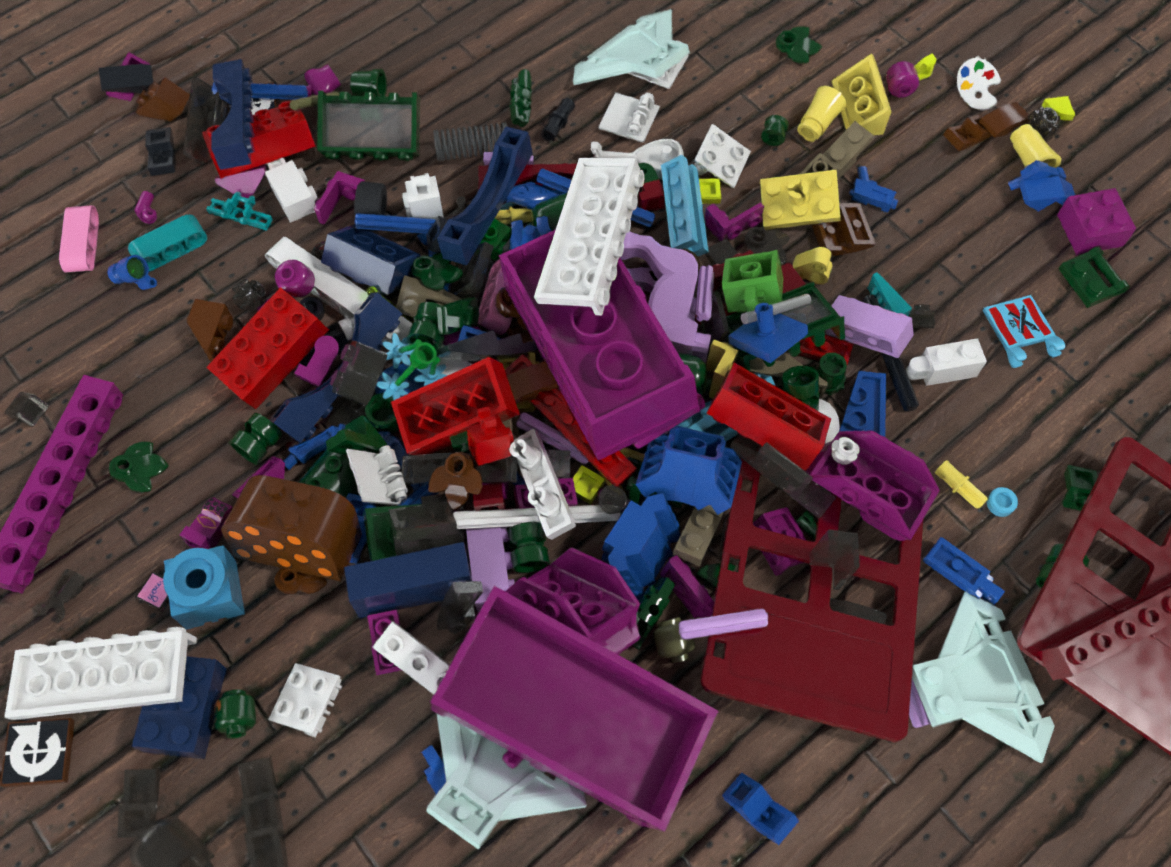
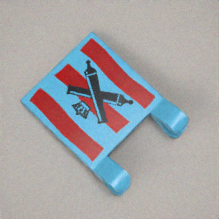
[983,295,1065,368]

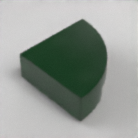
[696,563,736,590]

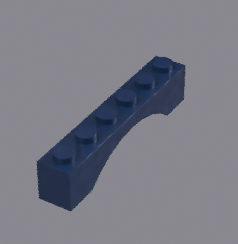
[211,59,255,170]
[437,127,533,266]
[270,292,403,443]

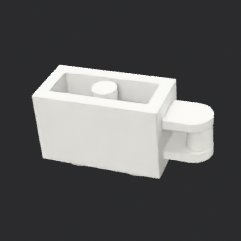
[265,158,318,223]
[402,173,444,219]
[906,338,987,386]

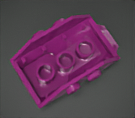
[799,431,940,541]
[505,548,640,655]

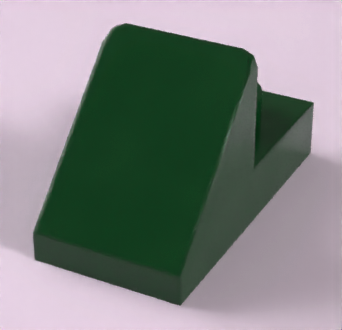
[326,416,388,456]

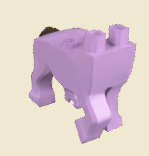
[620,231,711,363]

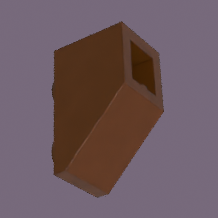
[135,77,190,121]
[186,299,233,362]

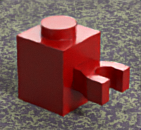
[467,406,514,466]

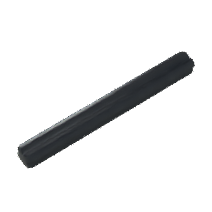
[862,294,919,412]

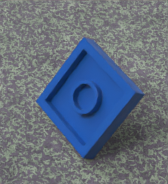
[728,303,808,363]

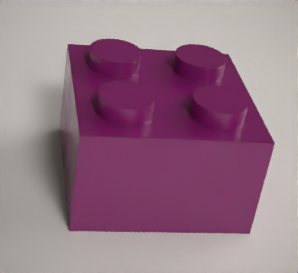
[1057,188,1136,255]

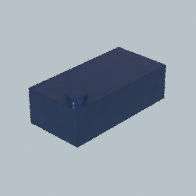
[344,542,474,618]

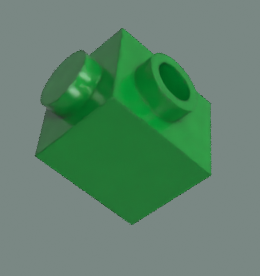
[475,219,512,263]

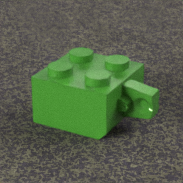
[722,250,783,313]

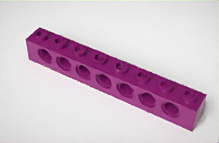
[0,375,123,594]

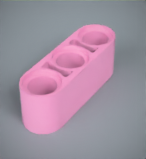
[59,205,99,272]
[478,259,512,336]

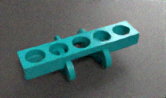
[206,192,273,231]

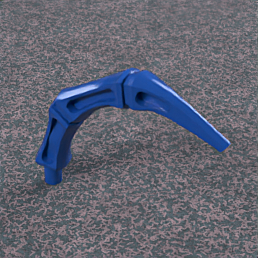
[283,423,420,491]

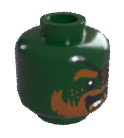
[214,689,256,739]

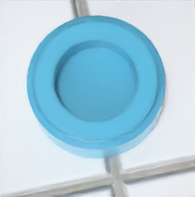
[986,487,1018,517]

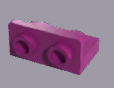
[753,507,807,576]

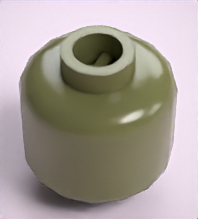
[653,617,695,664]

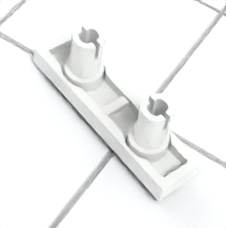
[509,428,576,540]
[373,622,450,694]

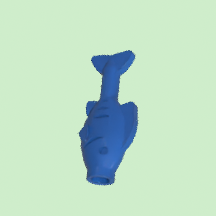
[505,181,563,210]

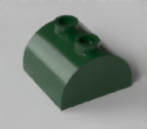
[298,449,360,498]

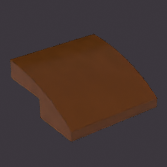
[811,203,876,256]

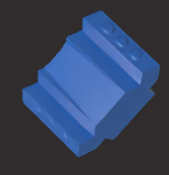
[636,426,742,515]
[601,493,681,601]

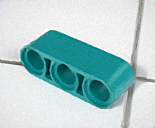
[128,214,207,272]

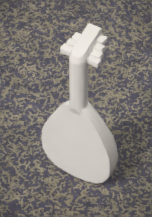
[591,139,684,180]

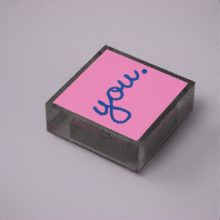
[135,572,169,612]

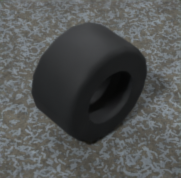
[354,181,387,217]

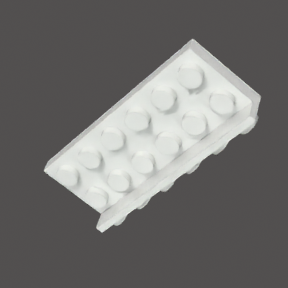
[534,158,644,315]
[5,627,197,720]

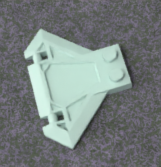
[573,9,690,85]
[912,591,1054,763]
[426,714,587,850]

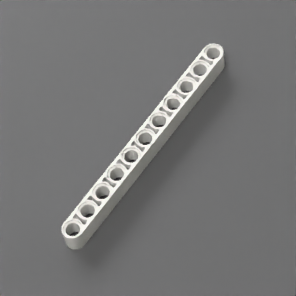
[265,237,472,376]

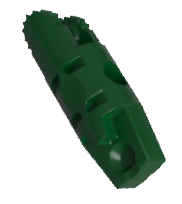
[510,69,532,128]
[632,577,675,649]

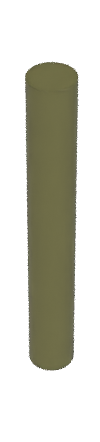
[290,91,339,110]

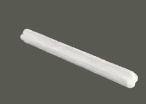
[452,504,621,529]

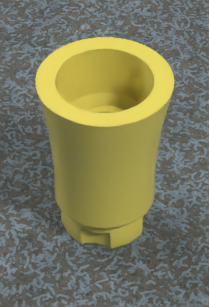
[798,86,846,142]
[1010,124,1061,168]

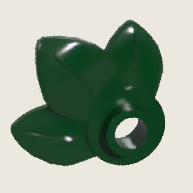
[775,26,822,64]
[411,253,463,290]
[109,441,169,492]

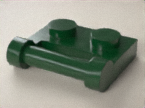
[1058,246,1130,308]

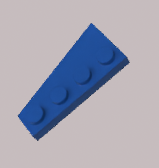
[839,371,886,437]

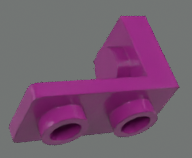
[315,171,365,224]
[704,203,764,243]

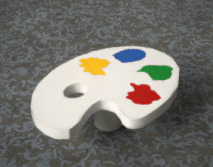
[957,58,1001,110]

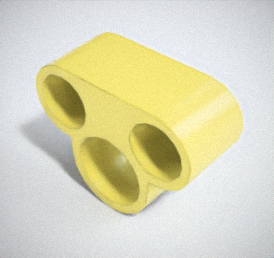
[792,247,832,285]

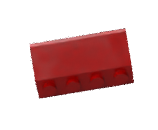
[707,363,831,471]

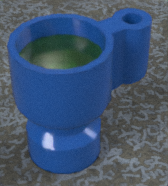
[107,255,157,290]

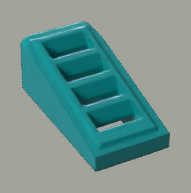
[867,272,912,316]

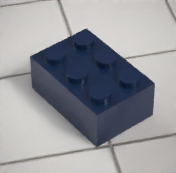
[321,224,421,295]
[132,656,226,759]

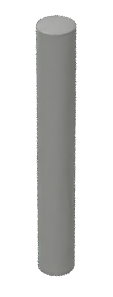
[741,294,811,324]

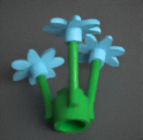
[377,333,447,400]

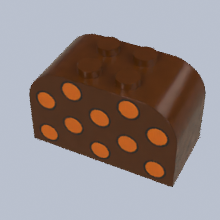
[222,475,362,582]

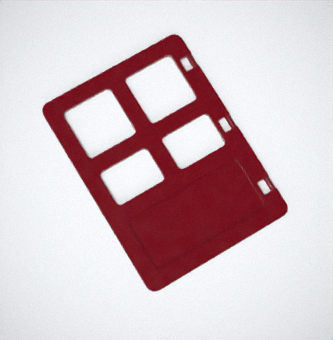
[1017,437,1171,755]
[700,449,924,742]

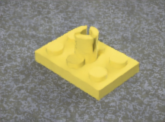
[760,170,841,230]

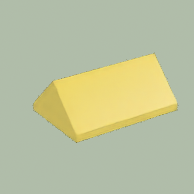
[832,54,892,135]

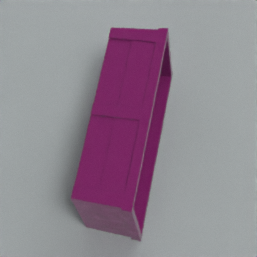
[499,230,700,460]
[430,586,718,832]

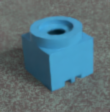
[163,545,245,630]

